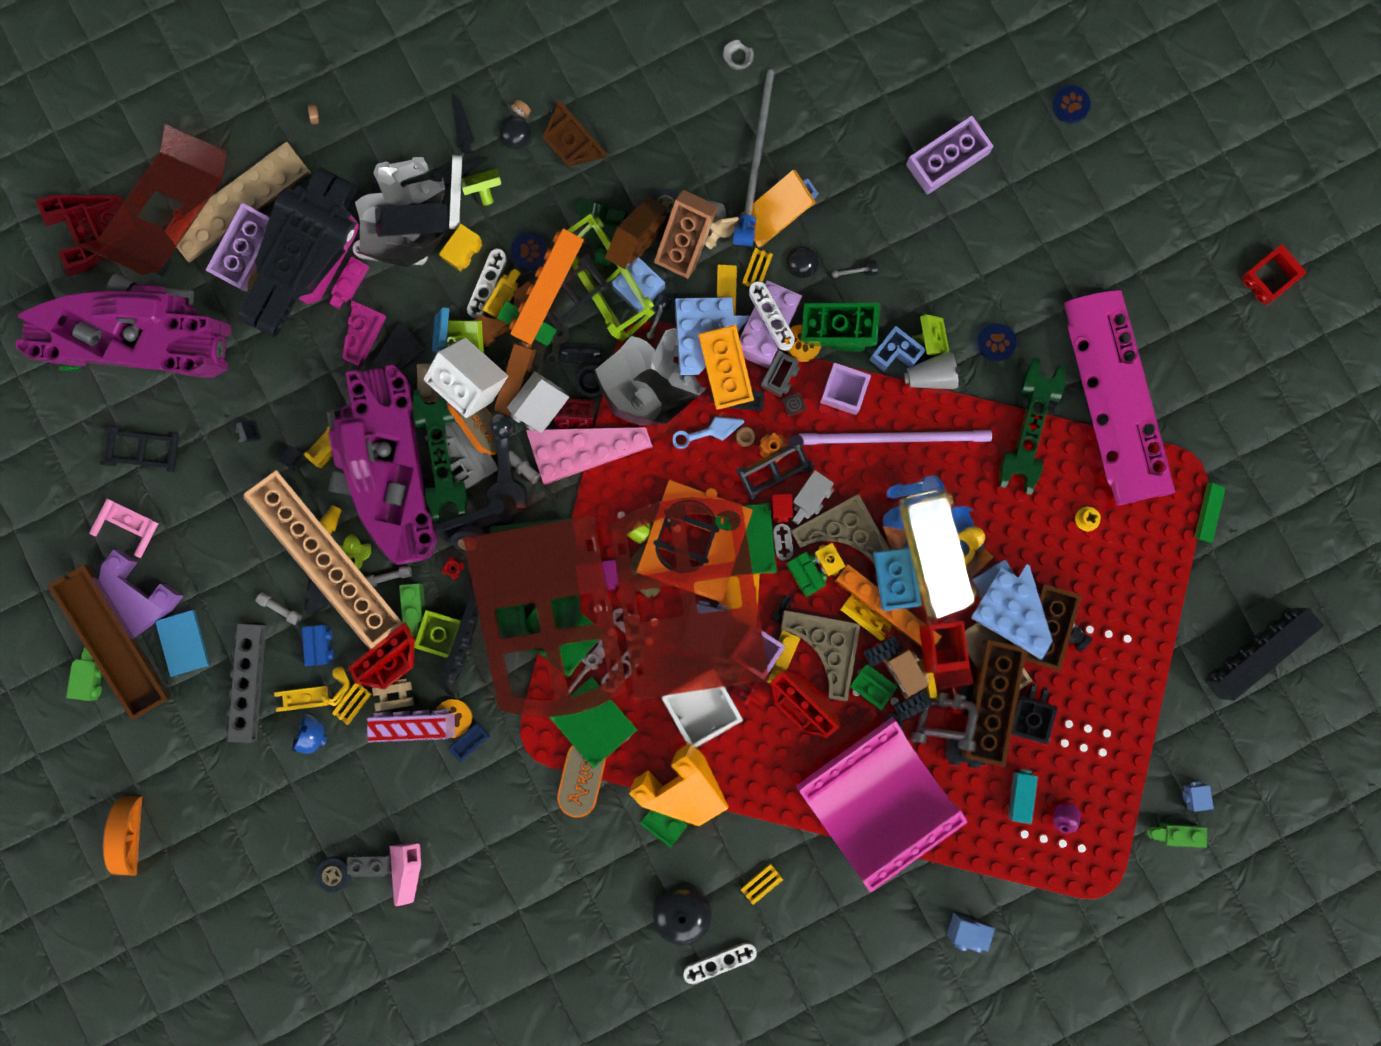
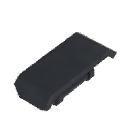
[375,203,448,237]

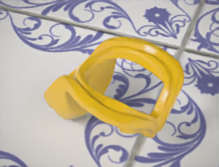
[945,526,985,565]
[322,666,351,706]

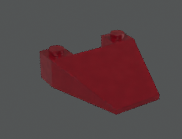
[36,195,135,277]

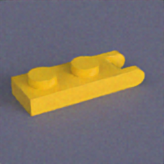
[840,594,892,641]
[274,686,329,712]

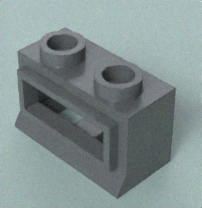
[760,350,800,398]
[347,853,392,877]

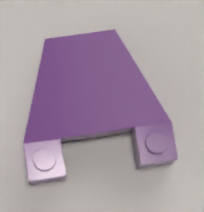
[99,550,184,638]

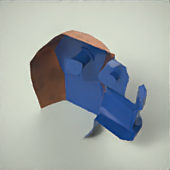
[883,475,993,585]

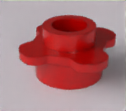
[442,557,465,580]

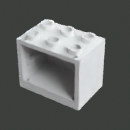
[423,338,508,418]

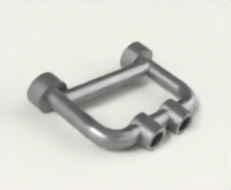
[910,693,977,751]

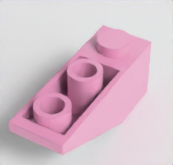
[390,843,421,906]

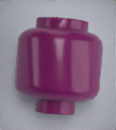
[1053,803,1081,833]

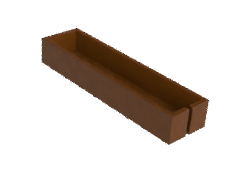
[47,565,172,721]

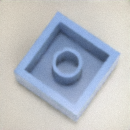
[612,257,665,313]

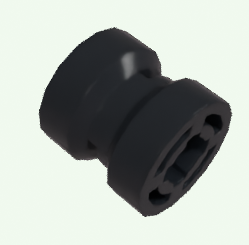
[1069,625,1093,652]

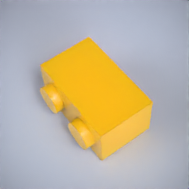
[439,224,482,272]

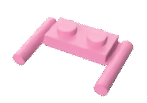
[89,499,159,558]

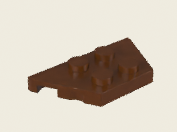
[543,100,607,167]

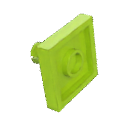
[461,168,501,205]
[912,315,949,356]
[447,320,484,353]

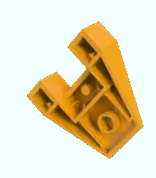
[629,743,728,826]

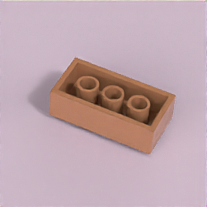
[654,190,719,279]

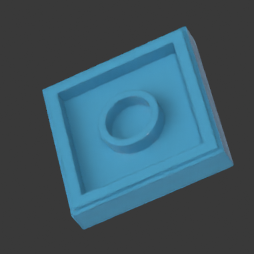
[432,307,449,353]

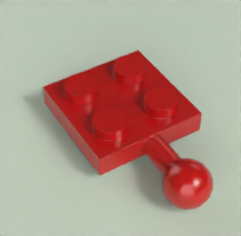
[933,648,974,715]

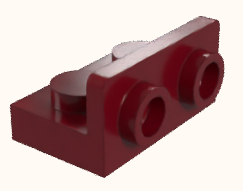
[554,399,594,429]

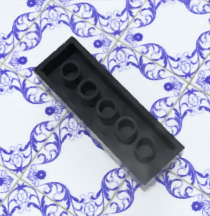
[1205,607,1324,701]

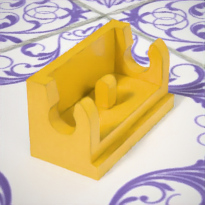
[303,426,333,468]

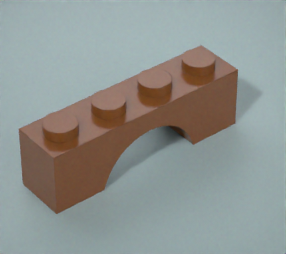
[474,281,531,347]

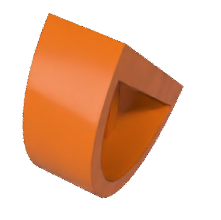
[103,795,142,876]

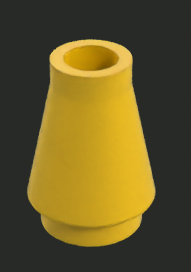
[319,505,342,535]

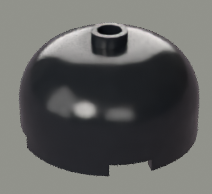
[653,883,712,946]

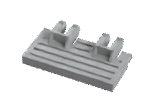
[425,420,498,489]

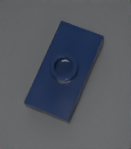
[448,722,491,763]

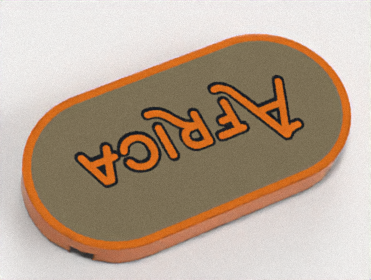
[447,402,498,455]
[557,745,606,818]

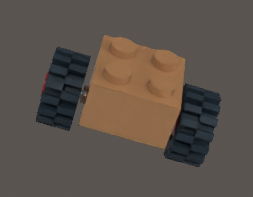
[863,636,932,720]

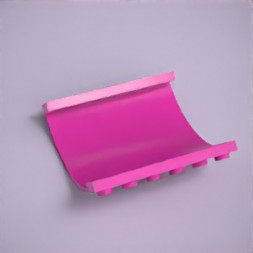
[796,717,967,892]

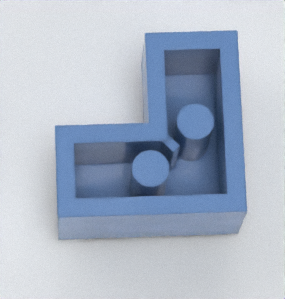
[869,326,926,371]
[947,912,995,952]

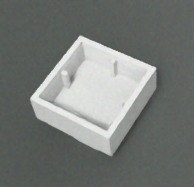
[662,668,743,747]

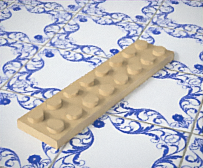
[165,142,311,263]

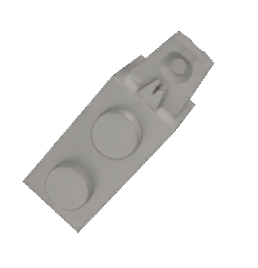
[792,470,834,525]

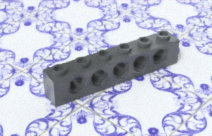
[226,624,267,743]

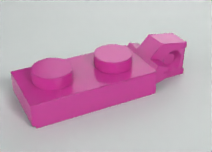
[330,257,369,309]

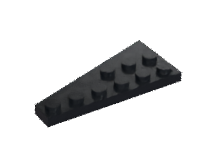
[440,570,491,696]

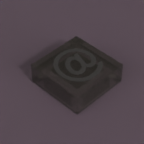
[782,392,807,417]

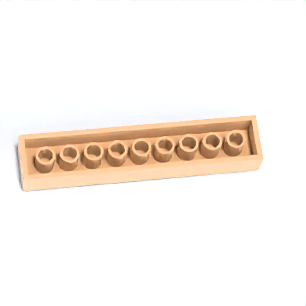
[243,470,403,650]

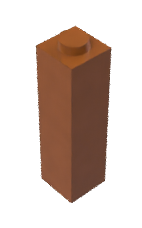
[494,341,537,415]

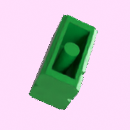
[785,552,827,597]

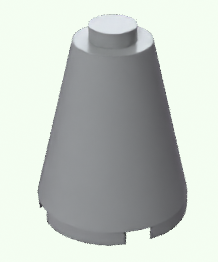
[904,351,958,389]

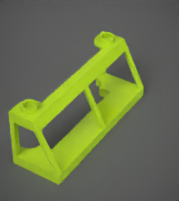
[554,214,655,342]

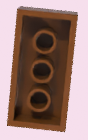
[605,197,668,269]
[1025,584,1082,671]

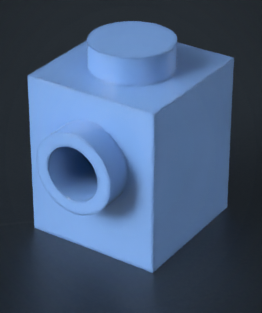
[1183,781,1214,812]

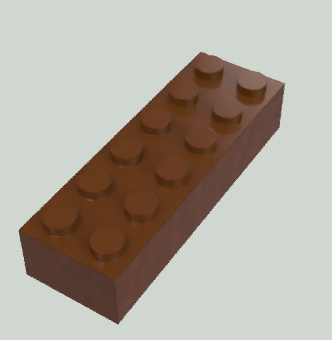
[961,640,1026,767]

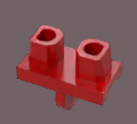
[729,679,769,714]

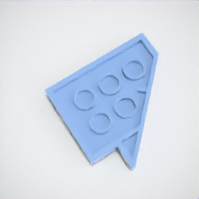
[675,298,750,375]
[971,564,1052,659]

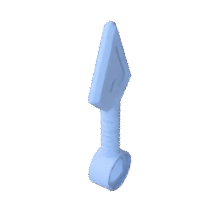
[672,417,744,449]

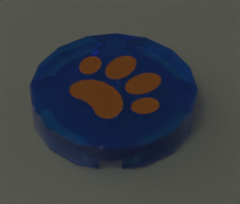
[1052,85,1091,124]
[510,232,548,271]
[978,323,1017,362]

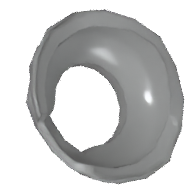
[723,40,754,70]

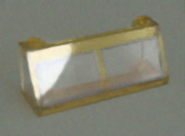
[899,488,977,621]

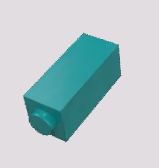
[1008,769,1038,824]

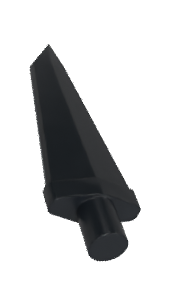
[452,94,475,154]
[431,157,489,188]

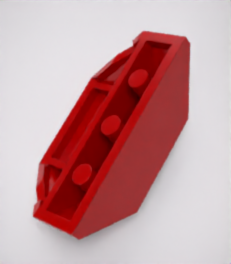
[348,623,415,690]
[770,670,841,738]

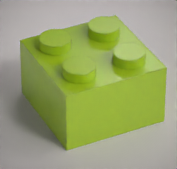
[414,610,461,658]

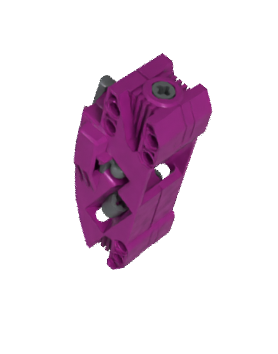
[16,272,232,378]
[327,365,438,565]

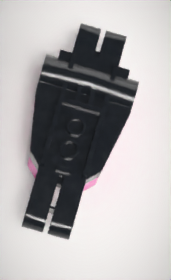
[238,167,360,338]

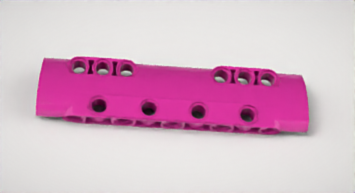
[1064,290,1176,506]

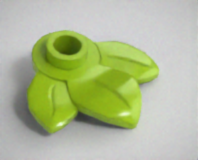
[339,534,371,570]

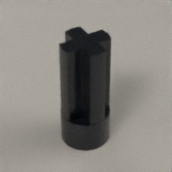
[771,595,793,624]

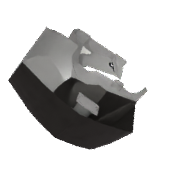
[355,157,445,267]
[593,328,706,425]

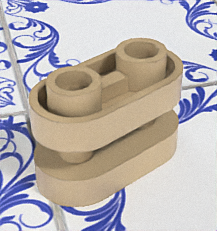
[372,679,414,711]

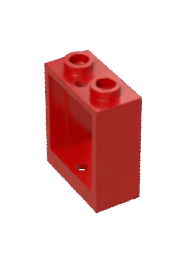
[1241,244,1307,305]
[919,618,970,673]

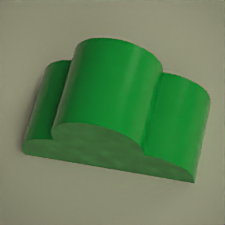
[801,303,880,352]

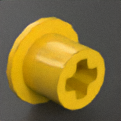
[1075,506,1101,531]

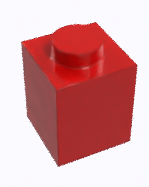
[771,494,793,523]

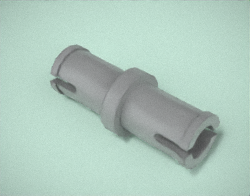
[509,451,541,484]

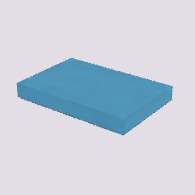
[873,547,922,611]
[155,610,210,677]

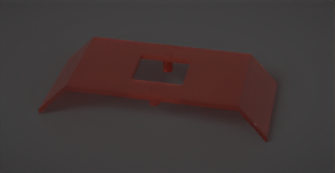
[78,124,227,275]

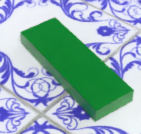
[497,301,557,346]
[1194,482,1226,543]

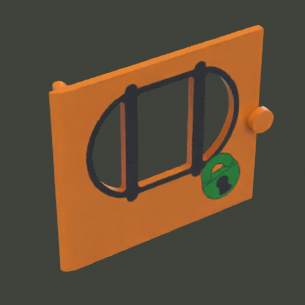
[636,480,753,602]

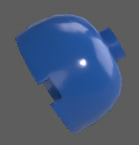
[292,713,328,754]

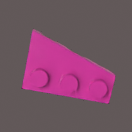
[342,301,386,367]

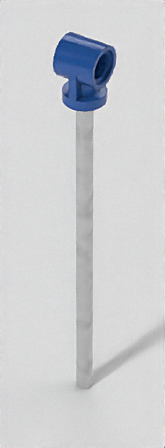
[733,70,774,247]

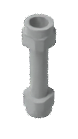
[365,565,412,587]
[256,592,302,625]

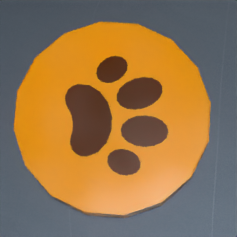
[783,325,821,362]
[436,699,473,738]

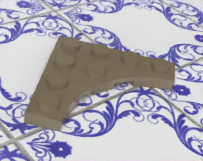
[791,494,889,565]
[780,611,860,701]

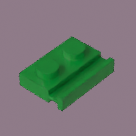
[850,664,898,710]
[640,810,688,848]

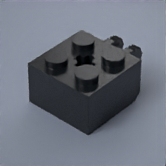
[1011,683,1057,745]

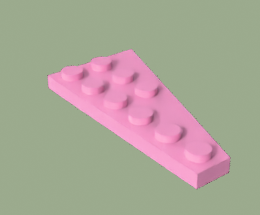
[526,427,653,485]

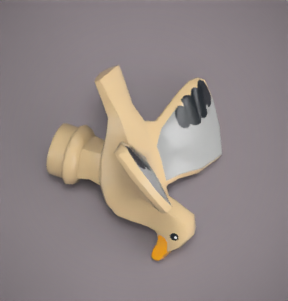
[705,200,740,250]

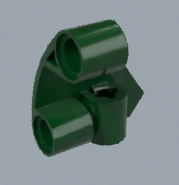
[575,198,627,267]

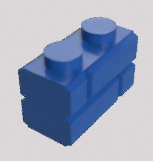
[301,625,334,666]

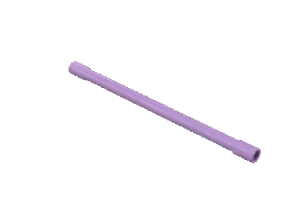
[799,430,992,445]

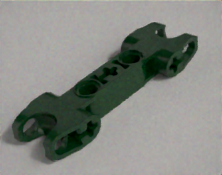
[998,357,1066,495]
[413,389,467,523]

